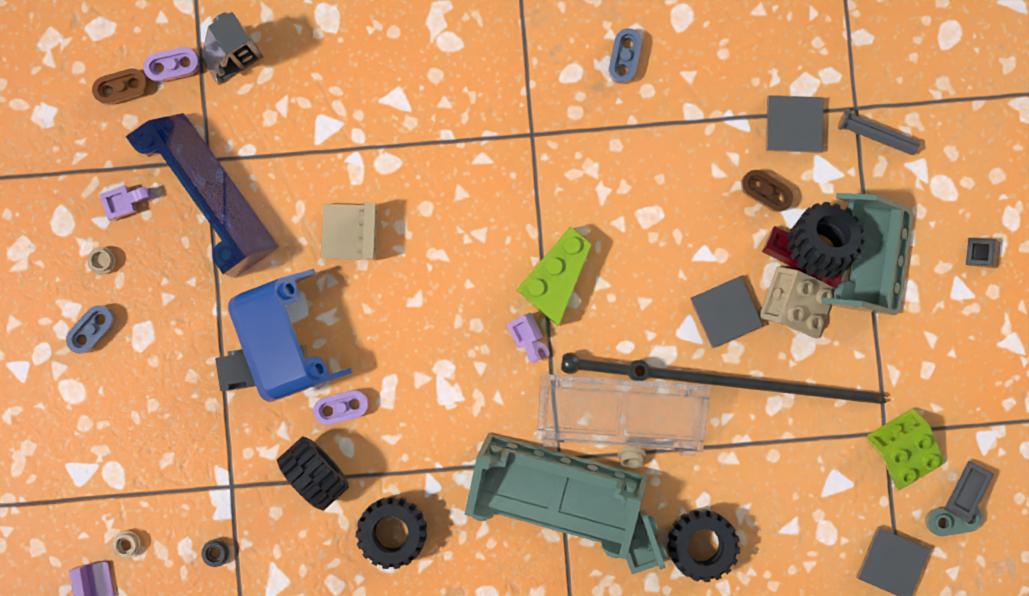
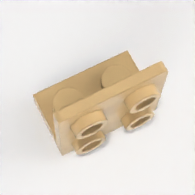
[321,202,378,261]
[759,266,835,339]

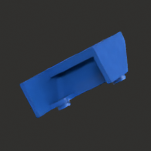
[228,269,352,402]

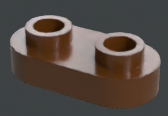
[741,170,793,212]

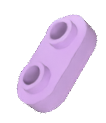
[144,47,200,82]
[313,390,369,425]

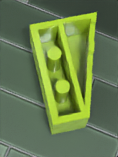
[516,226,591,326]

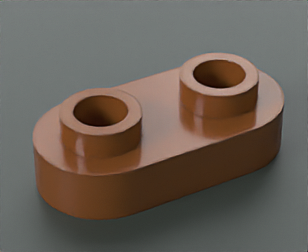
[92,68,148,105]

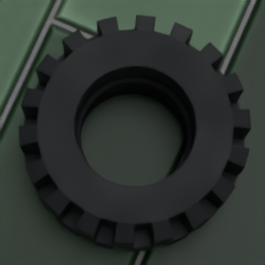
[787,202,865,279]
[277,436,349,511]
[356,496,427,569]
[667,509,740,582]

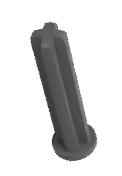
[838,109,920,155]

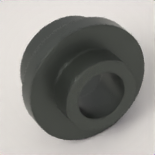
[201,539,230,567]

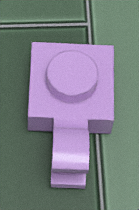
[99,185,153,221]
[507,312,550,363]

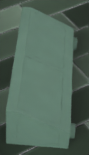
[464,433,648,560]

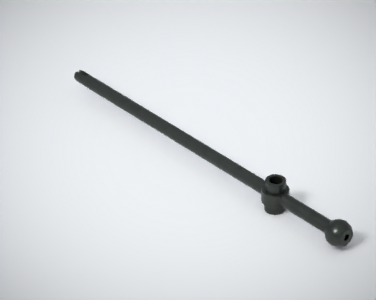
[561,352,887,404]

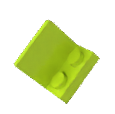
[866,408,945,490]

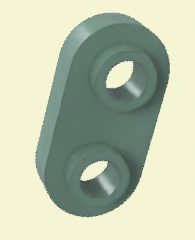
[925,507,983,536]

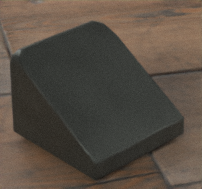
[966,238,1001,268]

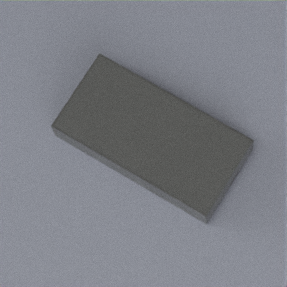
[944,461,994,523]

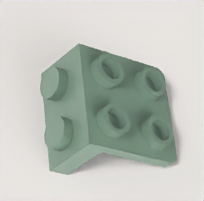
[627,510,669,574]

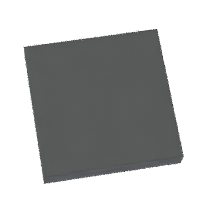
[766,95,824,153]
[690,276,763,348]
[856,527,930,596]

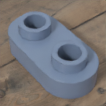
[608,28,642,84]
[66,305,115,354]

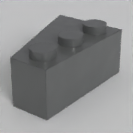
[201,11,264,85]
[215,341,308,391]

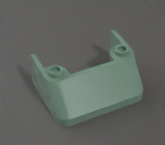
[821,193,913,315]

